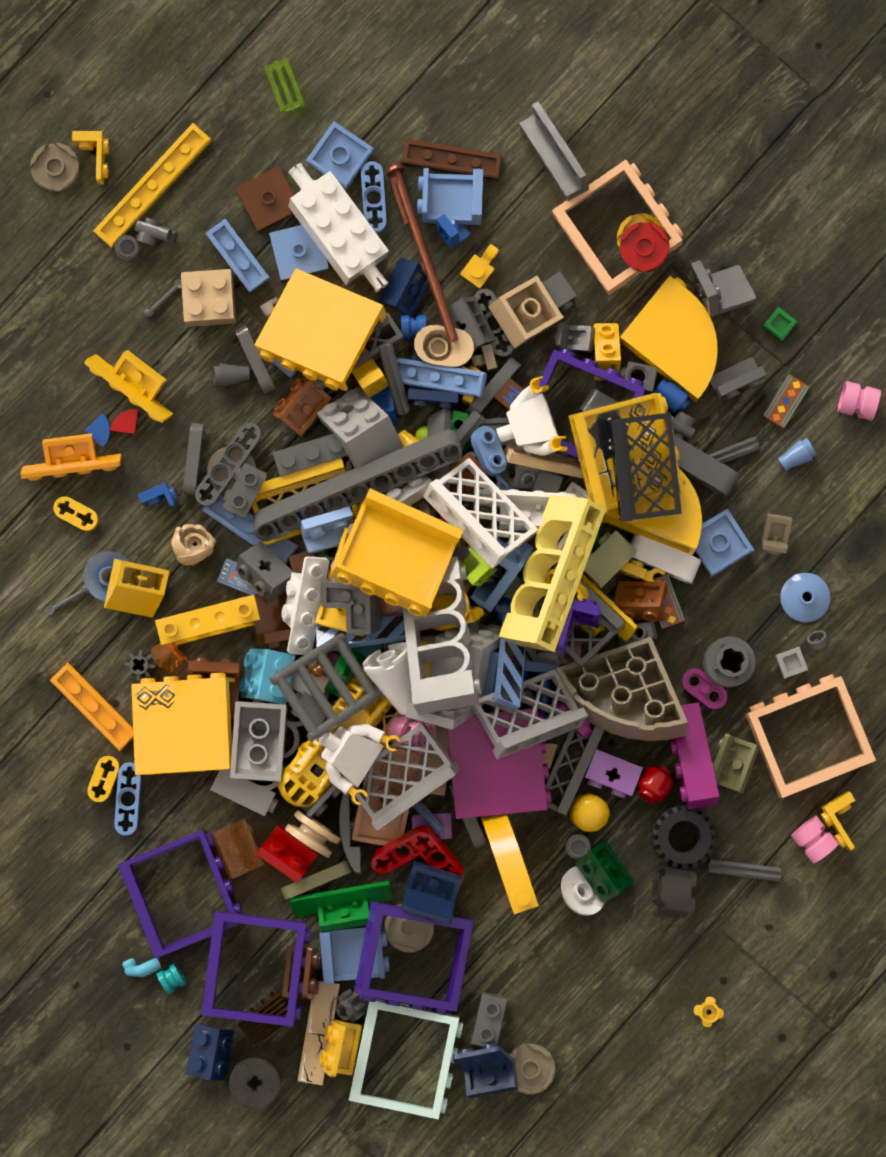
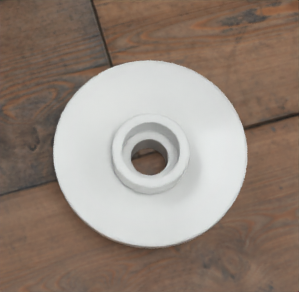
[561,866,604,916]

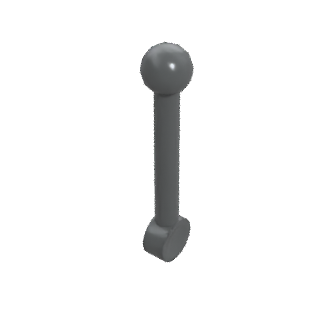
[144,279,182,318]
[45,585,89,615]

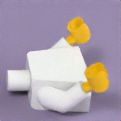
[497,376,568,456]
[319,724,401,805]

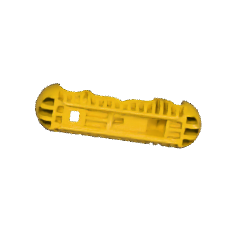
[277,663,393,807]

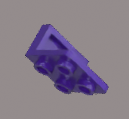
[555,599,601,659]

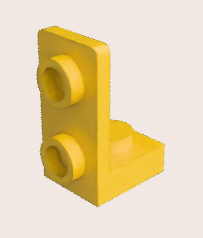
[72,131,109,185]
[594,323,621,380]
[352,347,389,398]
[821,791,855,851]

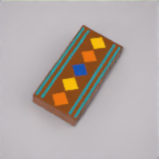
[762,374,810,429]
[653,574,685,629]

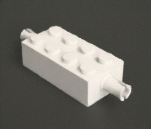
[288,163,389,292]

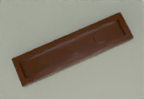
[401,139,502,181]

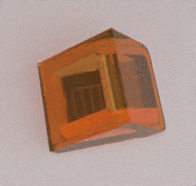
[150,642,188,674]

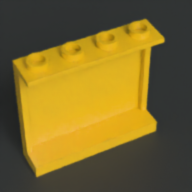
[255,269,387,391]
[331,489,464,618]

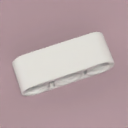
[630,534,702,584]

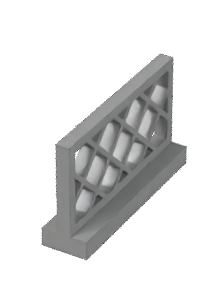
[471,669,588,760]
[353,722,461,831]

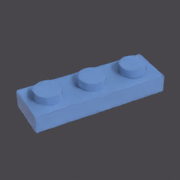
[205,219,270,293]

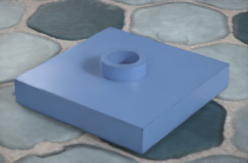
[306,121,374,190]
[269,225,329,282]
[695,509,754,577]

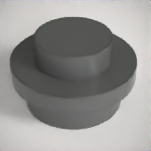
[114,235,139,260]
[566,834,591,860]

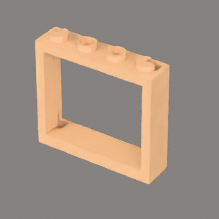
[552,160,684,295]
[745,674,876,798]

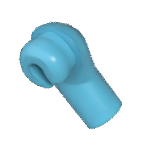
[122,958,161,977]

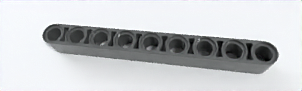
[253,429,463,542]

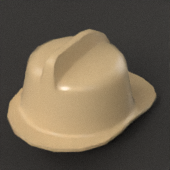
[414,325,474,367]

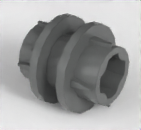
[703,636,756,688]

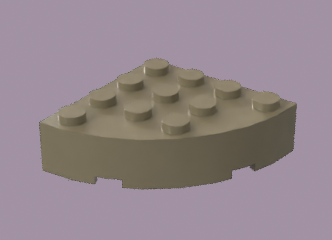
[556,637,688,741]

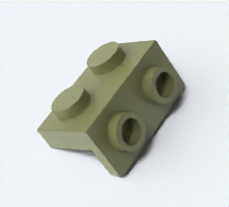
[712,733,760,794]

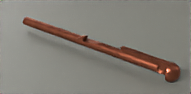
[387,163,458,342]

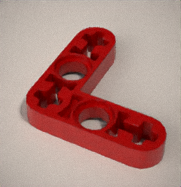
[371,825,465,883]

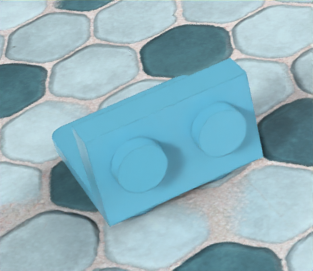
[239,648,295,705]

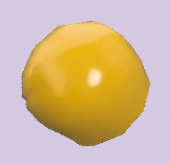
[569,793,610,832]

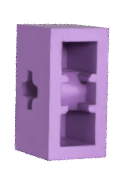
[584,749,643,799]

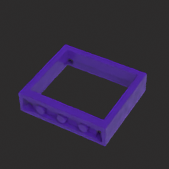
[539,348,648,460]
[118,829,243,959]
[354,901,474,1014]
[201,911,311,1027]

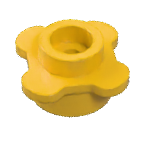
[694,997,724,1027]

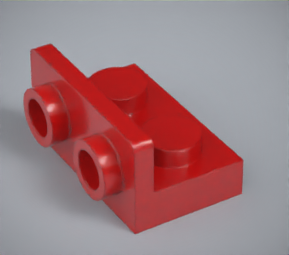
[257,824,319,883]

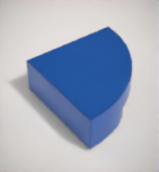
[85,413,110,449]

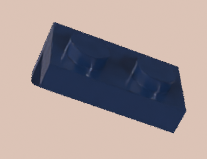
[186,1024,234,1081]

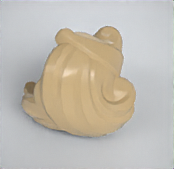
[171,524,216,566]

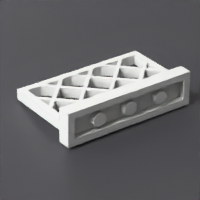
[423,458,538,569]

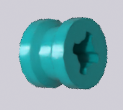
[156,963,187,995]

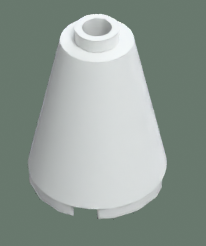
[363,642,413,714]

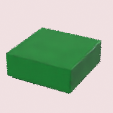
[762,306,798,342]

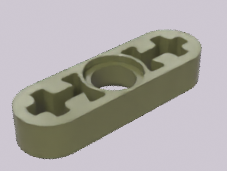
[280,860,352,900]

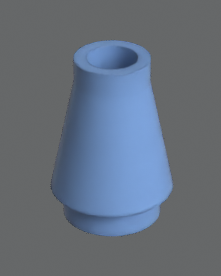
[778,438,817,471]

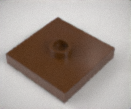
[235,166,294,233]

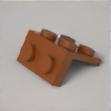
[188,658,241,720]

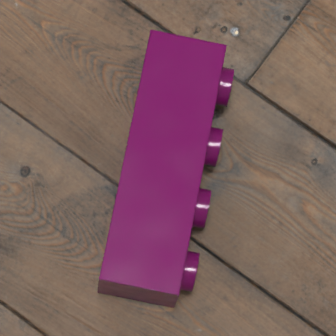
[670,703,719,810]

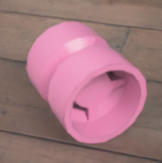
[838,381,881,421]
[388,714,436,755]
[791,816,839,864]

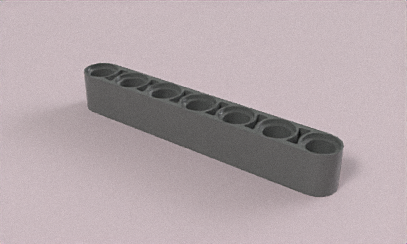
[579,388,740,497]

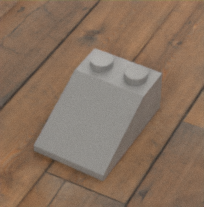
[230,701,288,781]

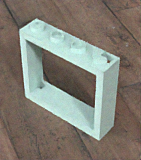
[349,999,463,1119]

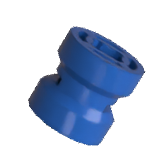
[401,315,426,340]

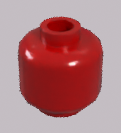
[636,765,674,804]

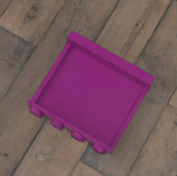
[447,709,551,819]

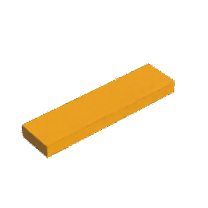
[50,663,134,751]

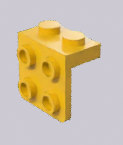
[319,1019,362,1077]

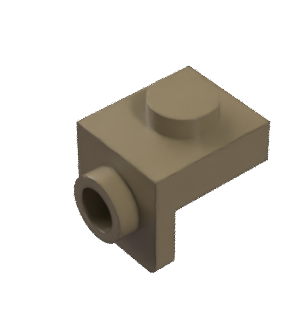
[761,513,792,555]

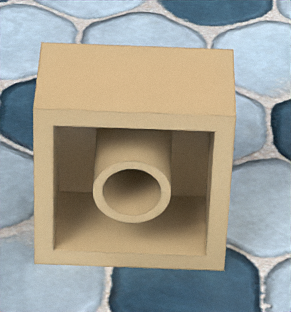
[181,269,236,327]
[488,276,564,349]

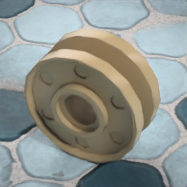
[285,810,341,858]

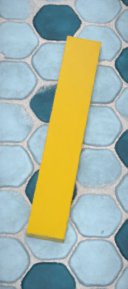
[93,123,212,249]

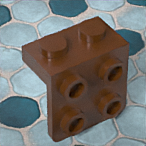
[253,592,291,648]
[282,946,322,1000]

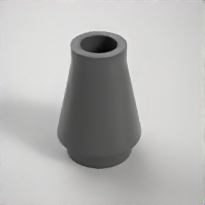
[213,363,250,388]

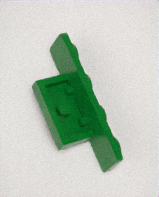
[290,881,393,933]

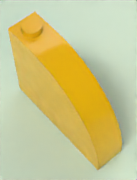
[619,276,718,402]
[602,469,702,555]
[480,814,539,914]

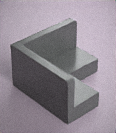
[321,577,381,635]

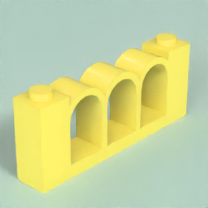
[499,495,606,652]

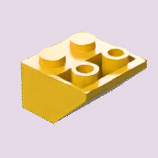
[104,559,169,618]

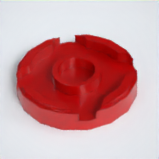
[620,222,670,272]

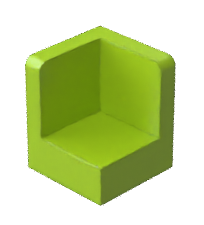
[461,547,498,586]

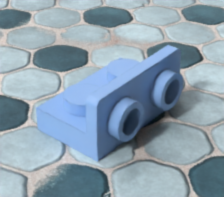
[301,506,353,554]

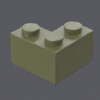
[583,531,638,590]

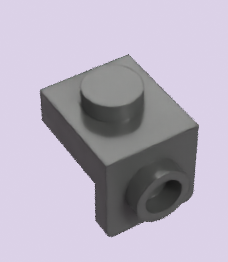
[554,322,595,353]

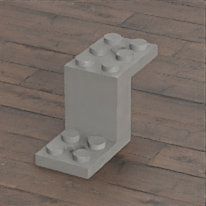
[317,387,432,506]
[405,621,501,730]

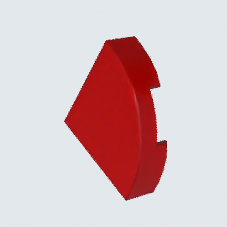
[110,409,139,435]

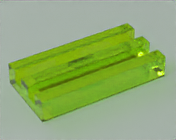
[264,57,304,113]

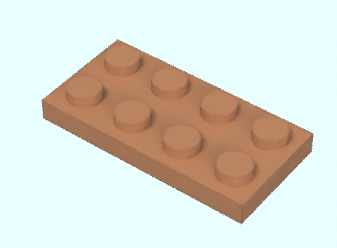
[351,744,421,849]

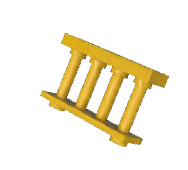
[155,595,260,647]

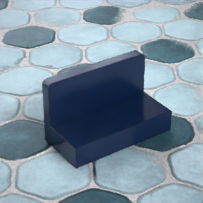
[378,258,429,317]

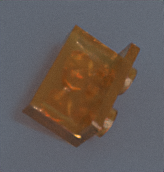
[210,819,264,880]

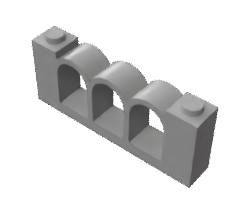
[402,556,482,715]
[210,668,331,816]

